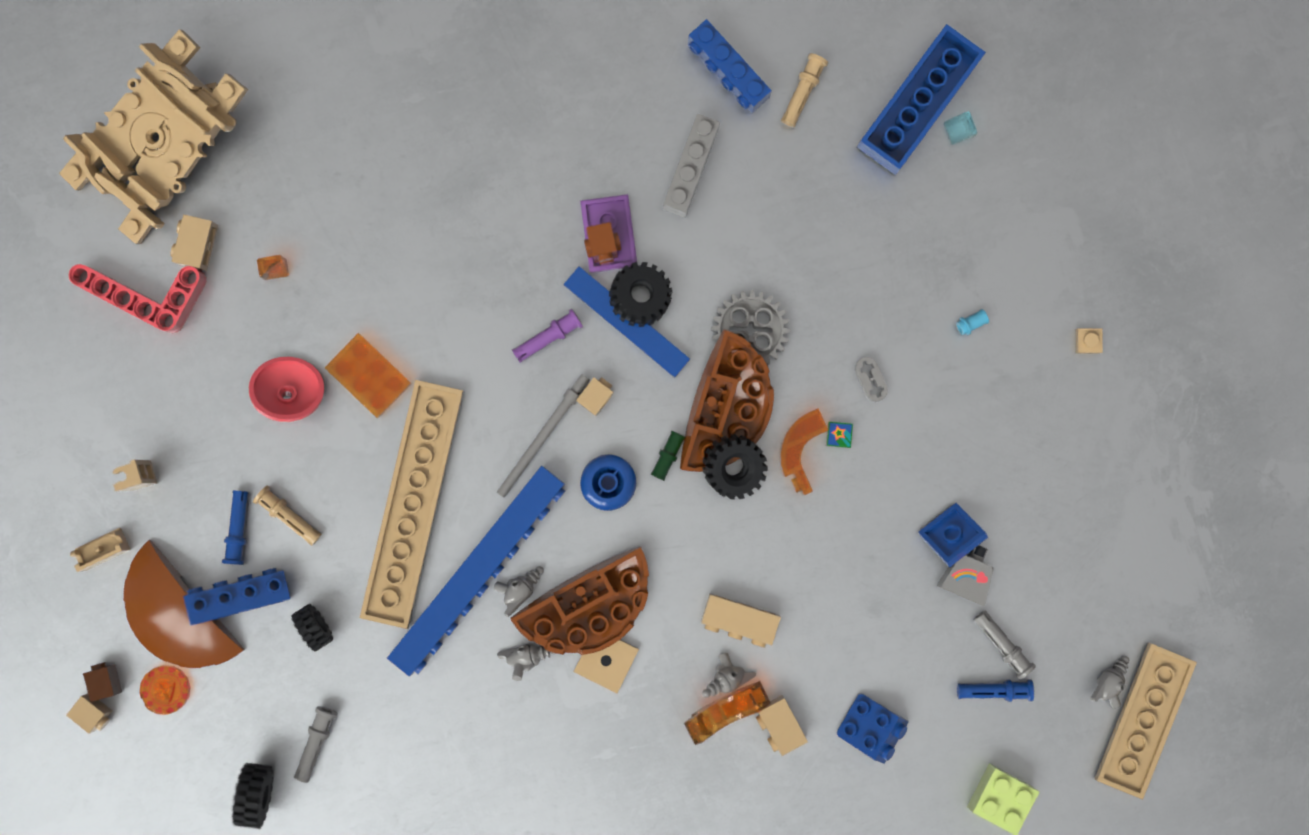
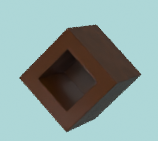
[83,662,122,702]

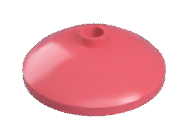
[249,357,324,422]

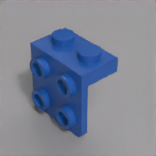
[837,694,909,764]

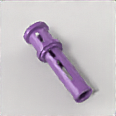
[512,308,583,363]

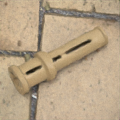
[781,53,828,127]
[253,486,322,546]

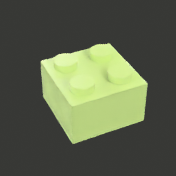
[967,763,1039,835]

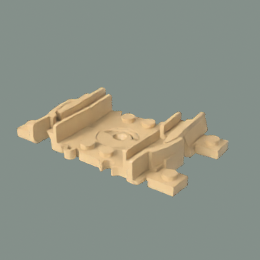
[59,29,248,244]

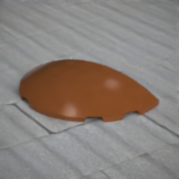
[680,329,774,472]
[123,540,245,668]
[510,546,649,655]

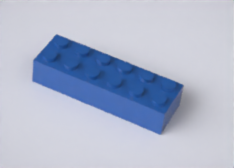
[857,24,986,175]

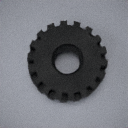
[609,262,672,327]
[702,434,768,500]
[232,763,274,829]

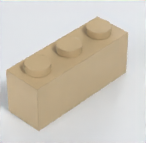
[701,593,781,648]

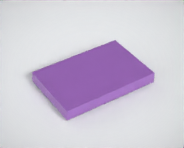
[580,194,637,273]

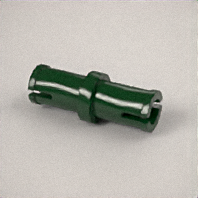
[651,431,686,481]

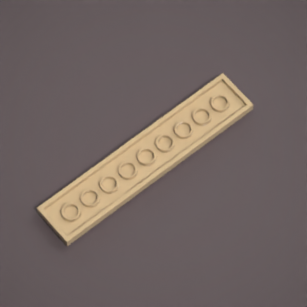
[360,380,464,629]

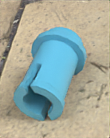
[956,309,989,335]

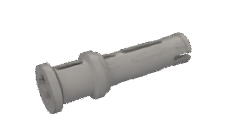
[974,610,1036,680]
[294,706,337,783]

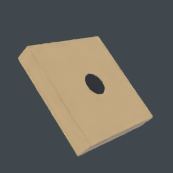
[574,640,639,693]

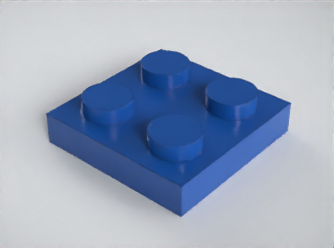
[918,503,988,568]

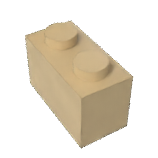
[170,214,218,271]
[756,695,808,756]

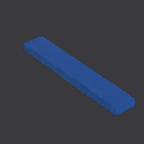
[563,266,690,378]

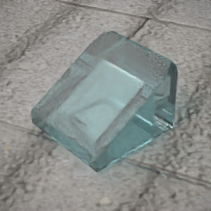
[944,111,977,145]

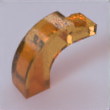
[779,408,829,495]
[684,681,771,745]

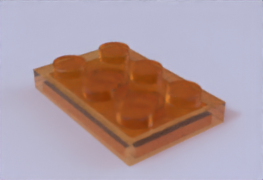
[325,333,412,419]

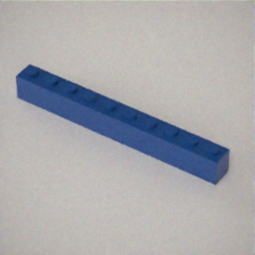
[387,466,566,677]

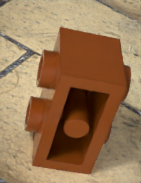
[584,222,621,265]

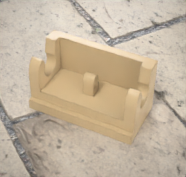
[113,460,157,491]
[70,528,131,572]

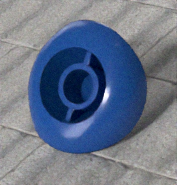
[580,454,636,511]

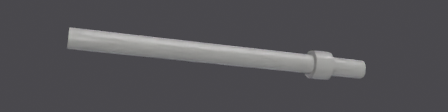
[497,374,590,498]

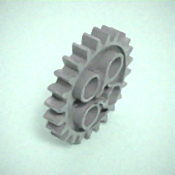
[711,290,790,365]

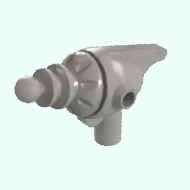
[494,566,544,617]
[497,644,556,681]
[702,653,756,698]
[1091,656,1130,709]

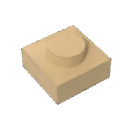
[1076,328,1103,354]

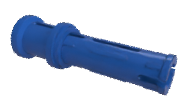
[222,490,249,565]
[957,679,1034,702]

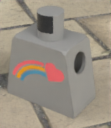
[937,545,993,606]

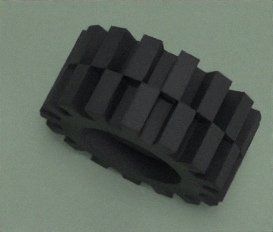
[291,604,333,652]

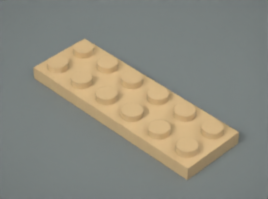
[1095,643,1197,800]

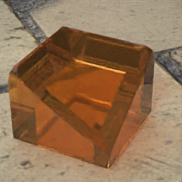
[257,255,289,280]

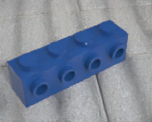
[688,19,772,113]
[183,568,290,626]

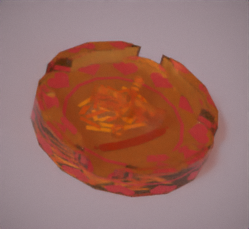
[139,665,191,715]

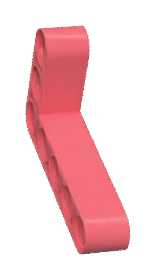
[69,264,206,333]

